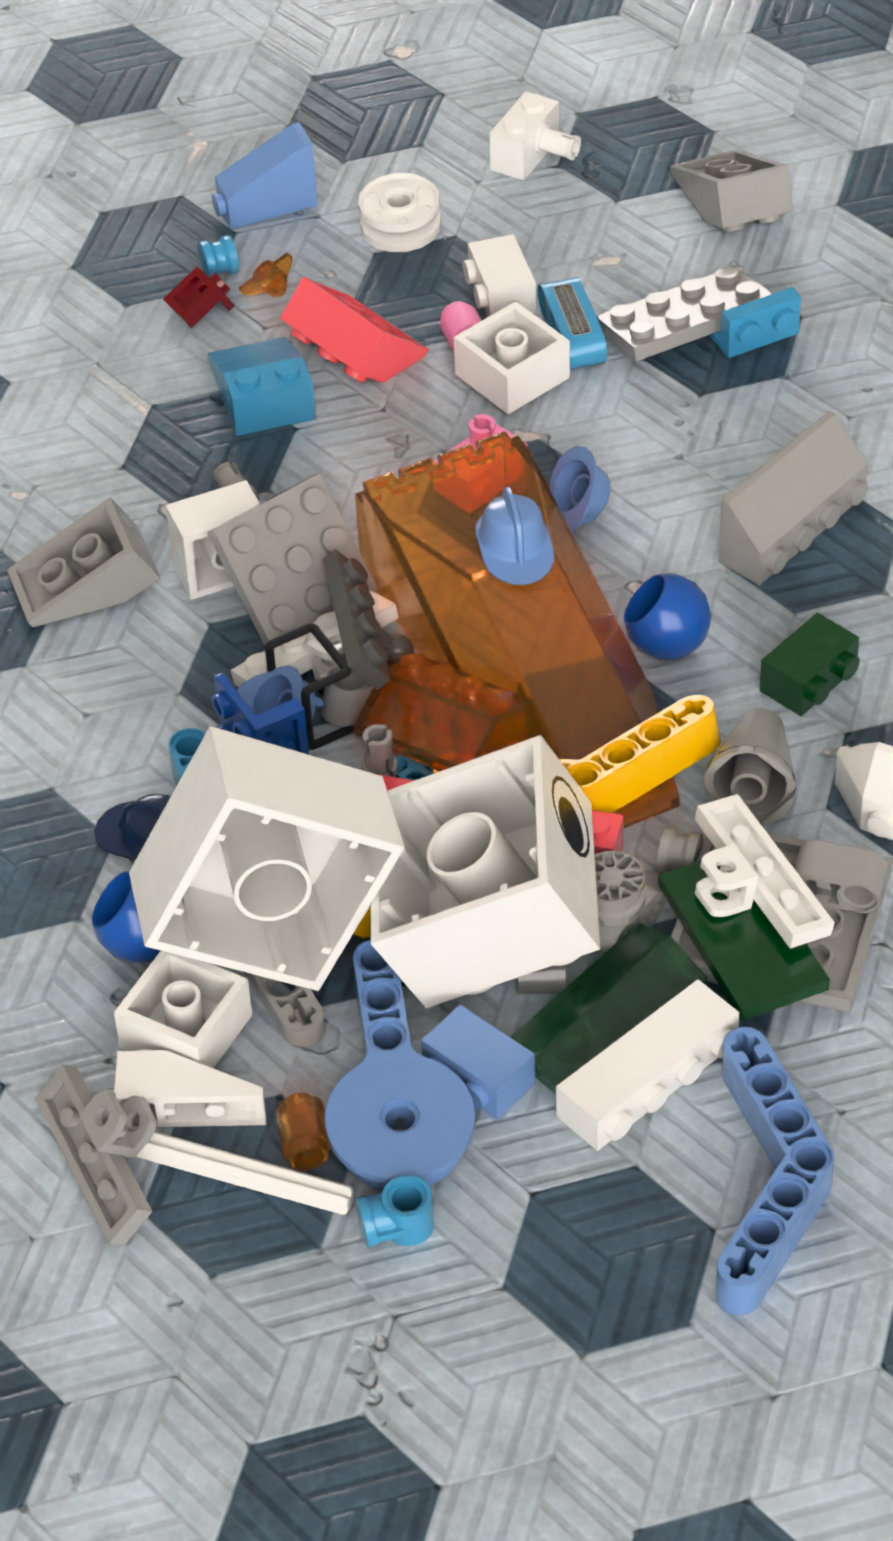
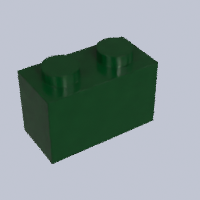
[760,612,860,716]

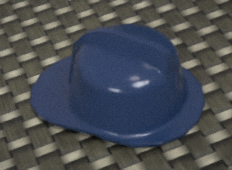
[94,794,170,860]

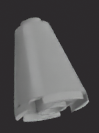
[704,708,796,825]

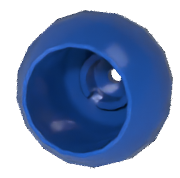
[624,573,712,660]
[92,871,161,963]

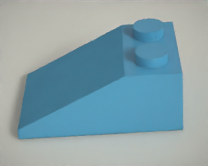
[208,337,316,436]

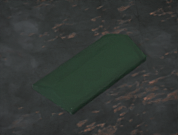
[510,923,708,1095]

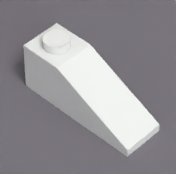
[114,1049,266,1127]

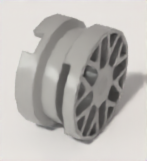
[594,851,645,926]

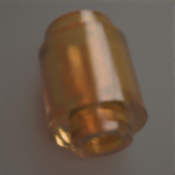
[275,1093,331,1170]

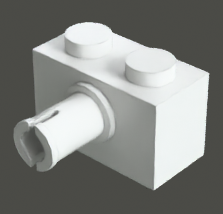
[489,91,581,180]

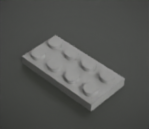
[596,266,772,362]

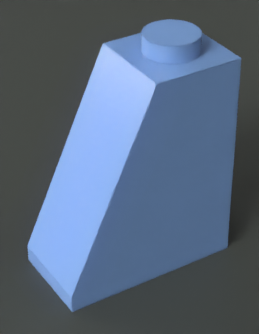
[212,122,317,229]

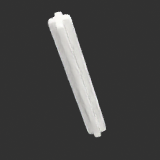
[132,1125,354,1215]

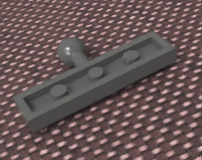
[323,549,414,691]

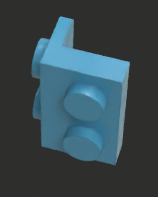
[710,287,801,358]

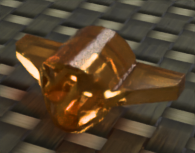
[239,252,293,297]

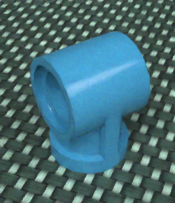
[355,1175,434,1248]

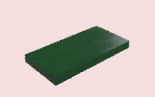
[658,860,830,1021]

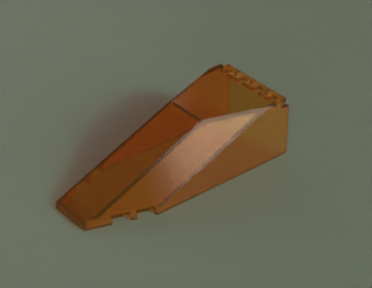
[355,431,679,828]

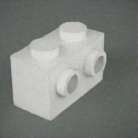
[463,234,536,317]

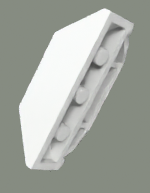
[835,742,893,840]

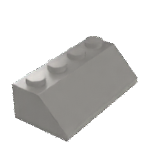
[719,410,868,586]

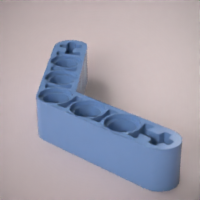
[716,1027,834,1315]

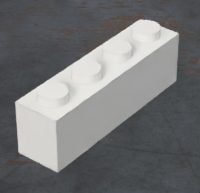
[556,979,740,1151]

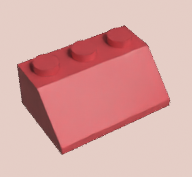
[280,276,429,383]

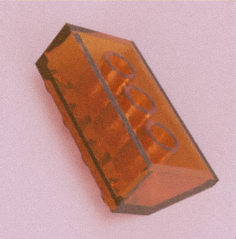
[354,653,538,772]

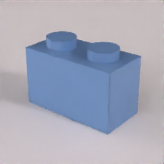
[421,1004,535,1120]

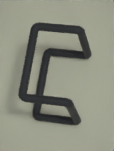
[265,623,356,750]

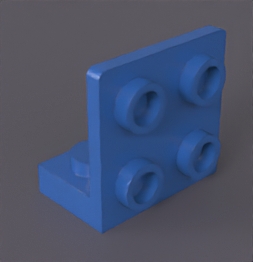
[211,673,309,755]

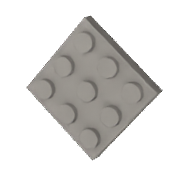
[207,473,378,646]

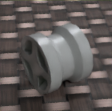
[656,826,703,873]

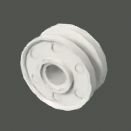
[358,173,441,252]

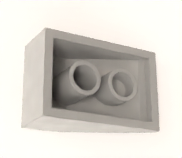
[669,149,793,232]
[7,497,160,628]

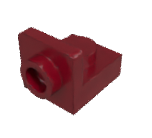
[163,266,235,328]

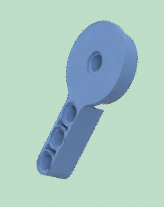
[325,939,475,1191]

